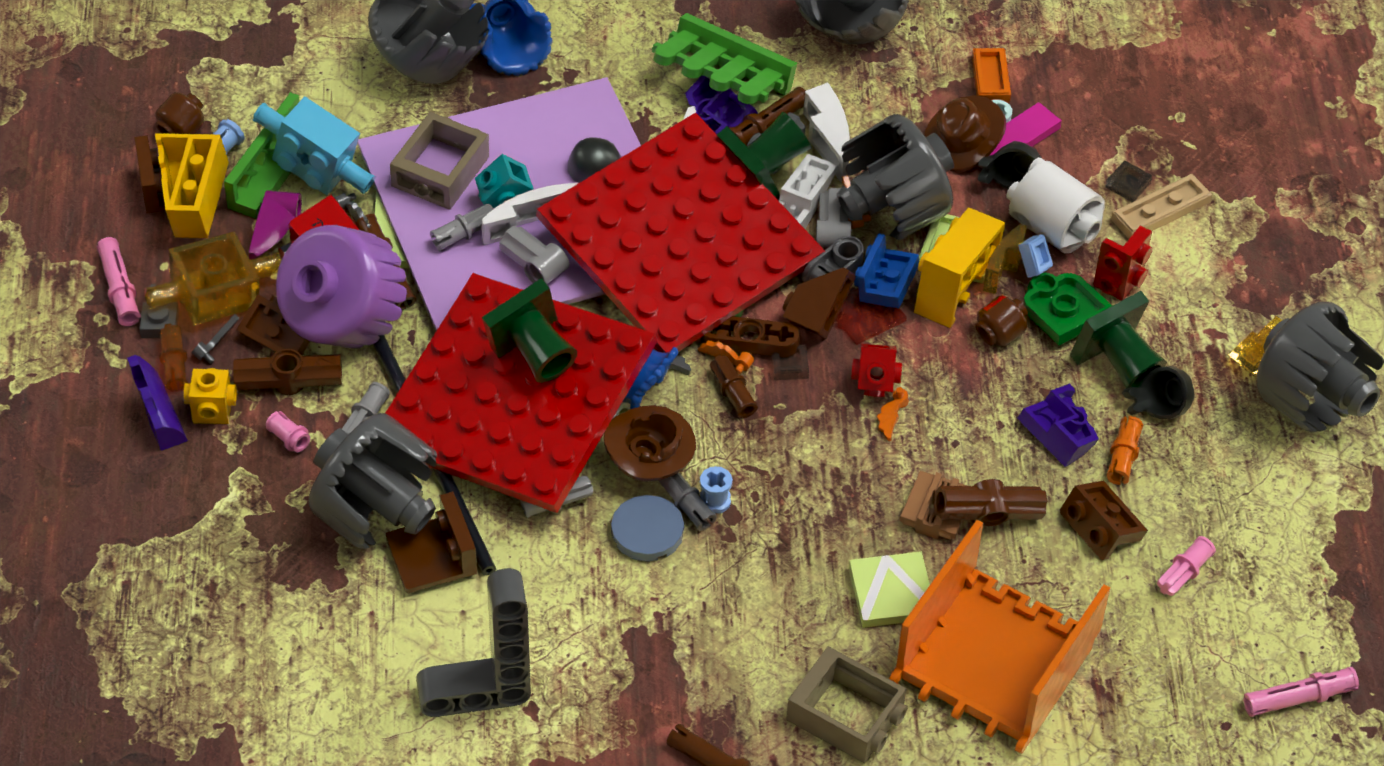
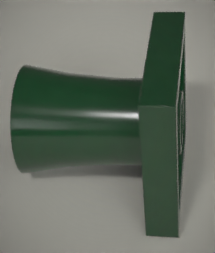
[717,112,812,201]
[482,278,577,383]
[1070,291,1167,389]

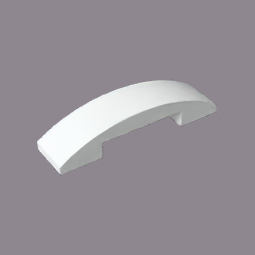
[482,183,578,245]

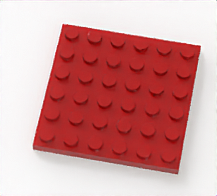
[536,112,825,353]
[385,273,658,513]

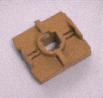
[900,470,968,540]

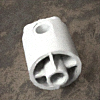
[1006,158,1105,253]

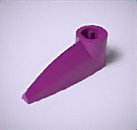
[249,190,302,260]

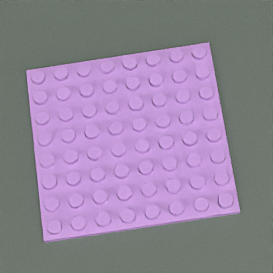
[357,77,641,331]

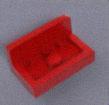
[1093,225,1153,301]

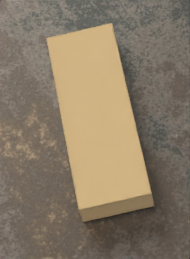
[1111,174,1212,239]

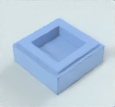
[1018,234,1053,277]

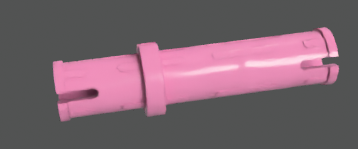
[96,237,141,326]
[1243,667,1359,717]

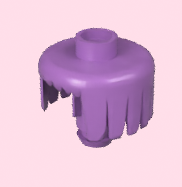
[276,225,407,349]

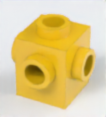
[184,368,237,424]

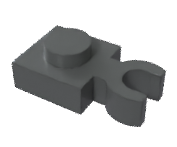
[140,284,179,338]

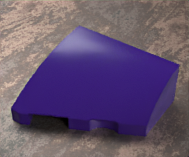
[685,75,758,134]
[127,355,188,451]
[1017,383,1099,467]

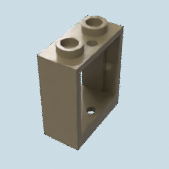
[390,112,489,210]
[786,646,908,763]

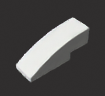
[803,83,850,183]

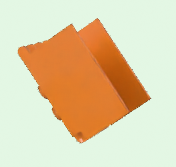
[889,520,1111,754]

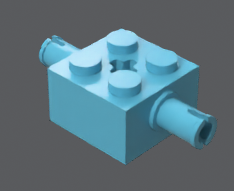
[252,96,376,195]

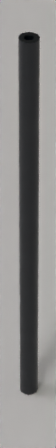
[373,335,496,575]

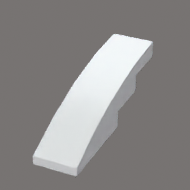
[779,154,838,229]

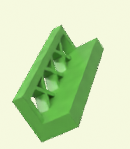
[224,92,300,219]

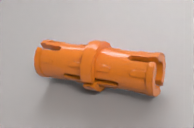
[1106,416,1143,485]

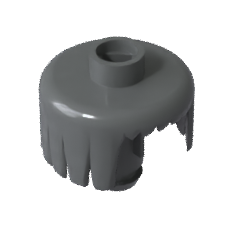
[368,0,488,84]
[795,0,909,45]
[837,114,954,240]
[1256,301,1384,432]
[308,413,437,549]

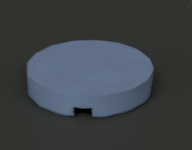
[611,495,684,562]

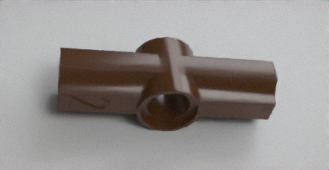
[233,349,342,395]
[934,479,1048,527]

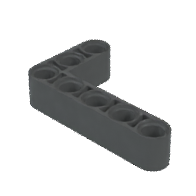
[416,568,531,717]

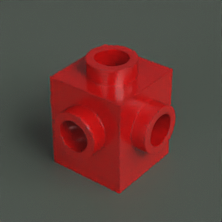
[851,343,902,397]

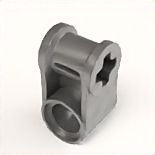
[802,236,864,282]

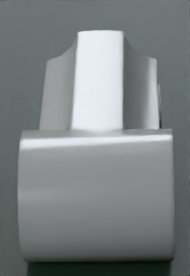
[816,188,851,250]
[499,225,570,284]

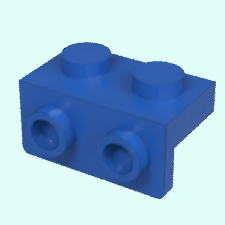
[854,234,920,308]

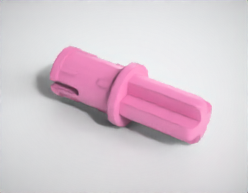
[1157,536,1216,596]

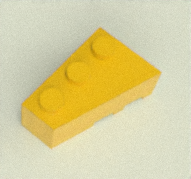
[155,133,229,238]
[914,207,1005,328]

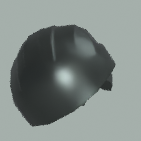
[978,141,1042,189]
[1122,366,1195,419]

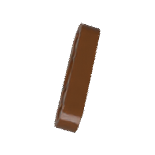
[700,316,800,357]

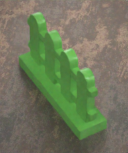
[652,13,797,104]

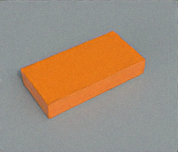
[972,48,1011,103]

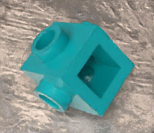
[475,154,534,208]

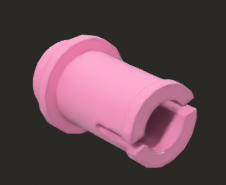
[266,411,310,452]

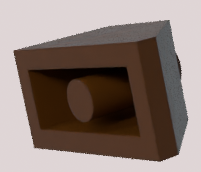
[782,267,856,339]

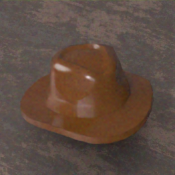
[924,95,1007,172]
[603,405,696,482]

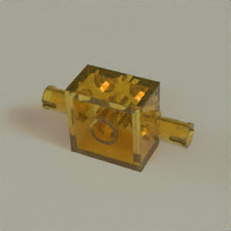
[144,231,282,325]

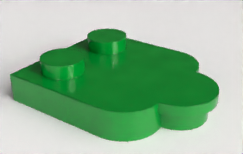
[1024,273,1112,346]

